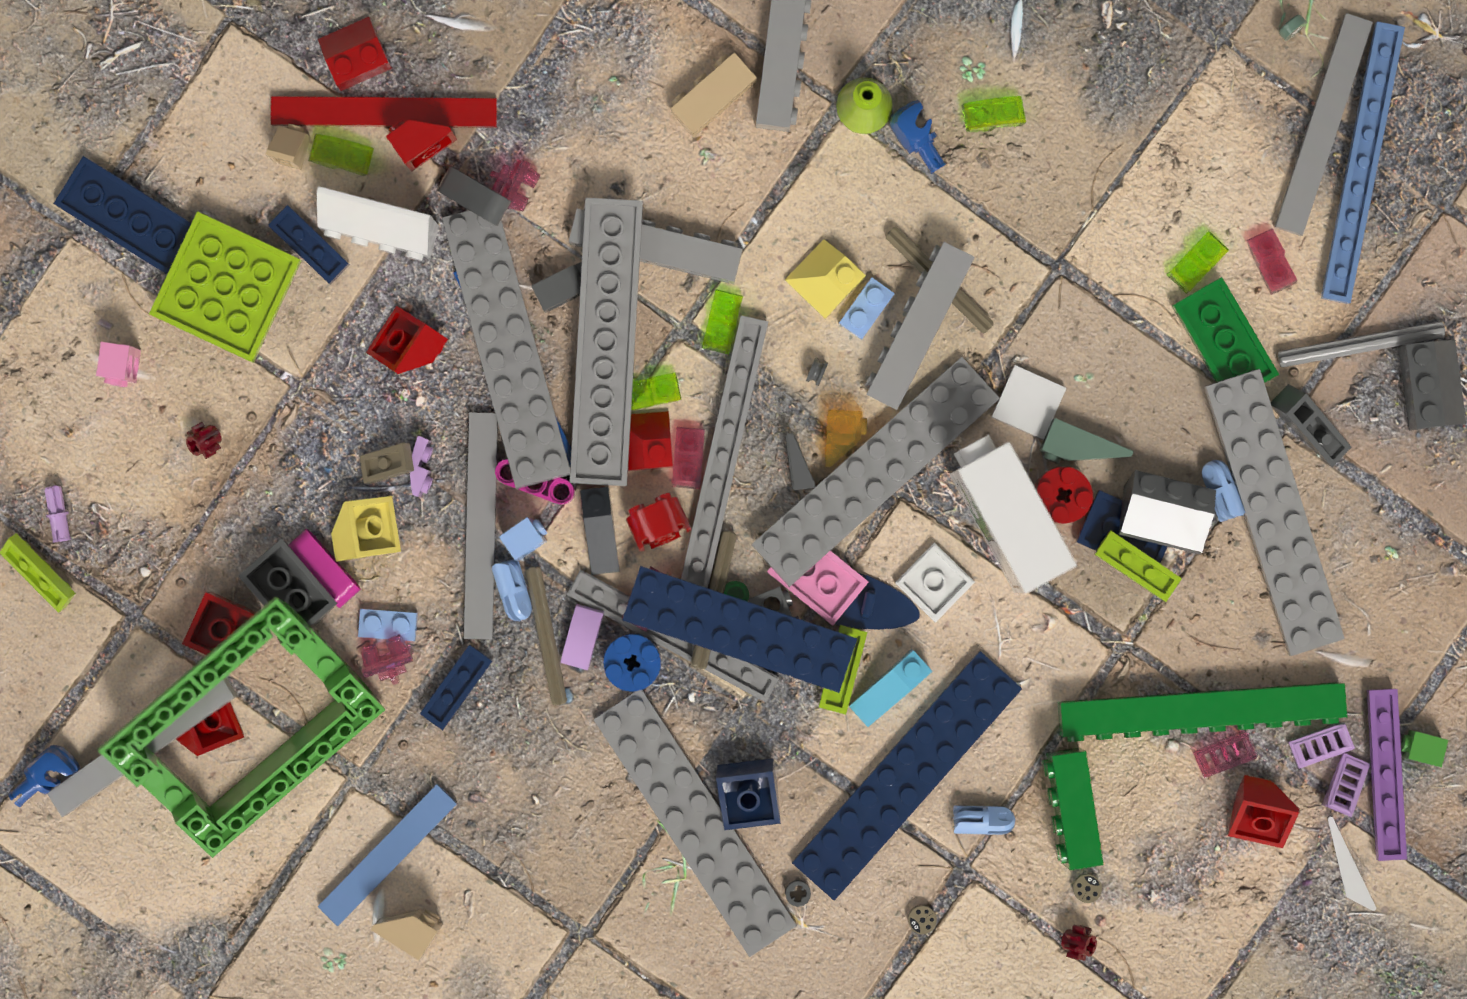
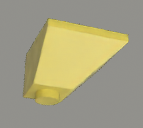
[785,240,866,319]
[331,496,401,562]

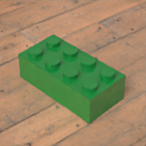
[1042,748,1104,870]

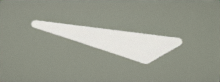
[1328,817,1376,911]

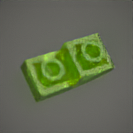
[962,96,1026,132]
[308,133,374,176]
[1166,231,1229,294]
[702,289,743,355]
[631,372,682,411]

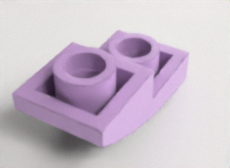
[410,436,433,497]
[561,604,604,670]

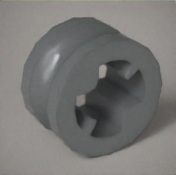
[806,357,828,386]
[785,880,811,907]

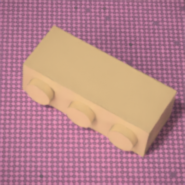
[671,52,757,138]

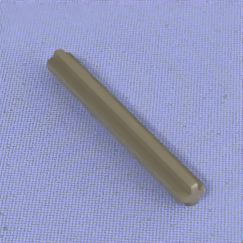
[886,227,994,333]
[690,531,737,669]
[525,566,567,706]

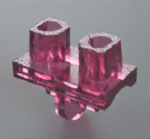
[489,159,540,212]
[361,635,414,685]

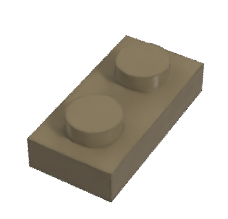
[360,443,414,484]

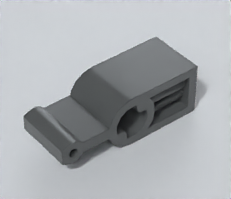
[531,262,582,313]

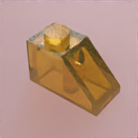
[825,410,867,468]

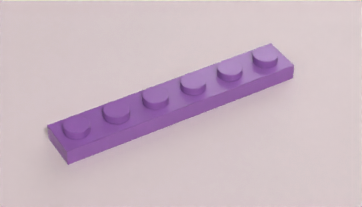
[1367,688,1407,861]

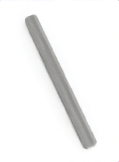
[1278,321,1445,367]

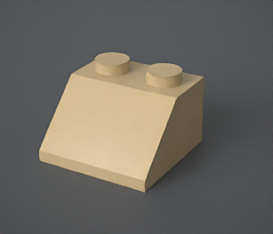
[370,909,443,961]

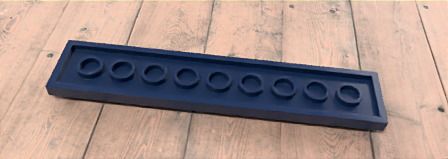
[792,651,1022,901]

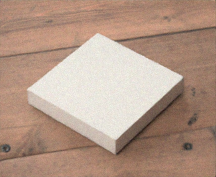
[991,365,1066,440]
[895,543,975,623]

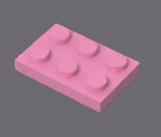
[767,551,868,626]

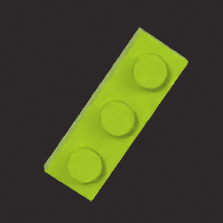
[1094,531,1182,602]
[0,533,76,613]
[818,625,868,715]

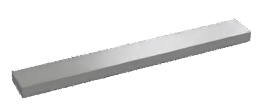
[1274,13,1373,236]
[464,412,498,640]
[567,570,779,703]
[48,677,238,817]

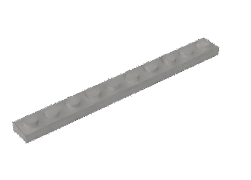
[681,315,768,588]

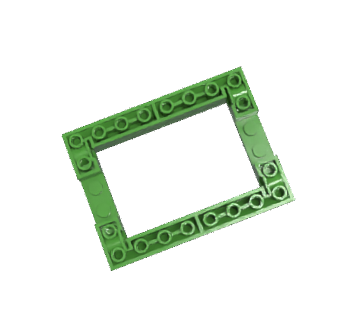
[98,597,386,858]

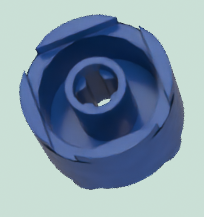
[603,634,661,692]

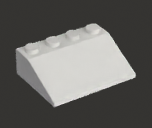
[317,186,439,261]

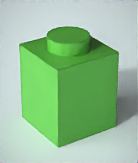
[1401,730,1449,768]

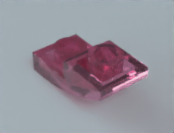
[1247,228,1297,295]
[672,427,705,489]

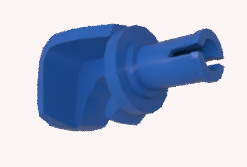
[889,100,946,174]
[8,745,80,807]

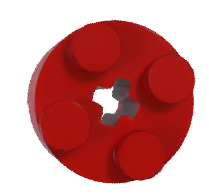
[1034,467,1093,524]
[626,492,691,552]

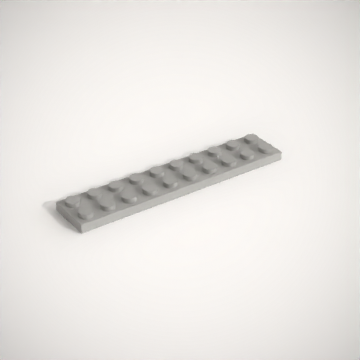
[570,197,643,486]
[442,210,571,489]
[752,357,1000,587]
[1204,369,1345,656]
[594,690,797,957]

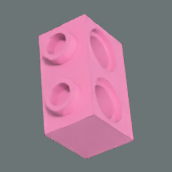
[96,342,141,387]

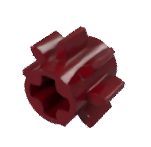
[186,422,222,459]
[1061,925,1097,961]

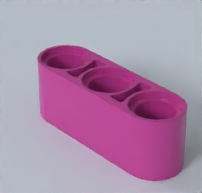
[495,459,575,505]
[288,528,361,608]

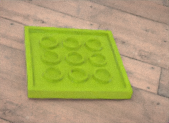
[149,211,302,363]

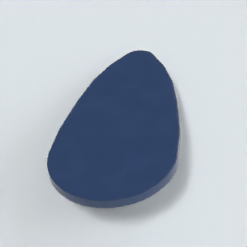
[835,572,920,630]

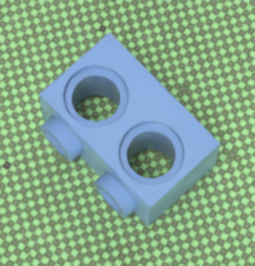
[499,517,547,561]

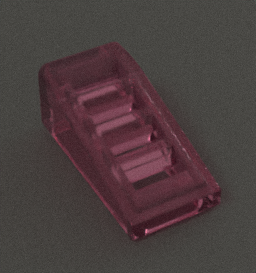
[1193,730,1258,778]

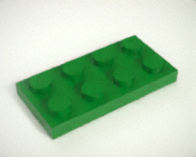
[1172,277,1279,383]

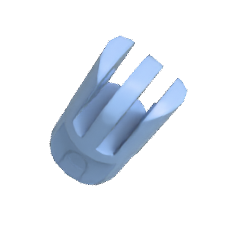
[1202,460,1245,522]
[492,559,532,621]
[953,805,1016,835]

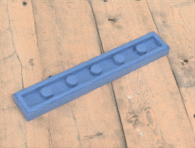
[317,784,458,927]

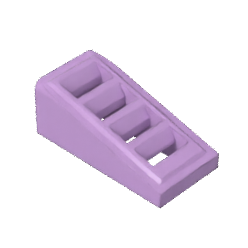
[1288,721,1355,769]
[1322,753,1370,817]

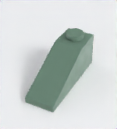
[1039,418,1134,464]

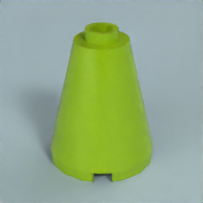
[836,78,893,135]

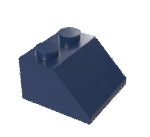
[716,758,781,830]

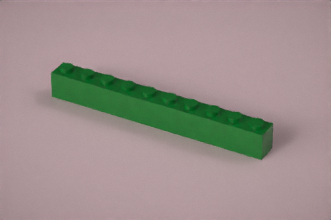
[1057,682,1348,742]

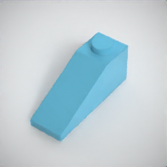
[849,649,932,727]

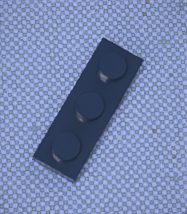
[268,205,350,285]
[420,644,493,731]

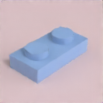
[839,277,895,340]
[358,609,418,641]

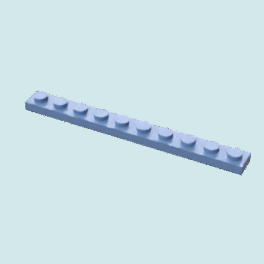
[1321,21,1405,304]

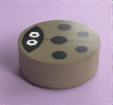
[1072,874,1102,903]
[908,905,937,934]

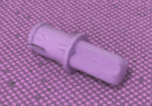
[45,485,71,543]

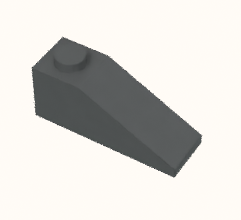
[1271,384,1352,467]

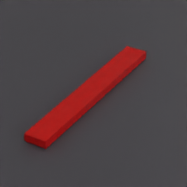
[271,96,497,128]

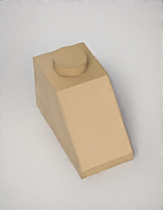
[265,124,310,170]

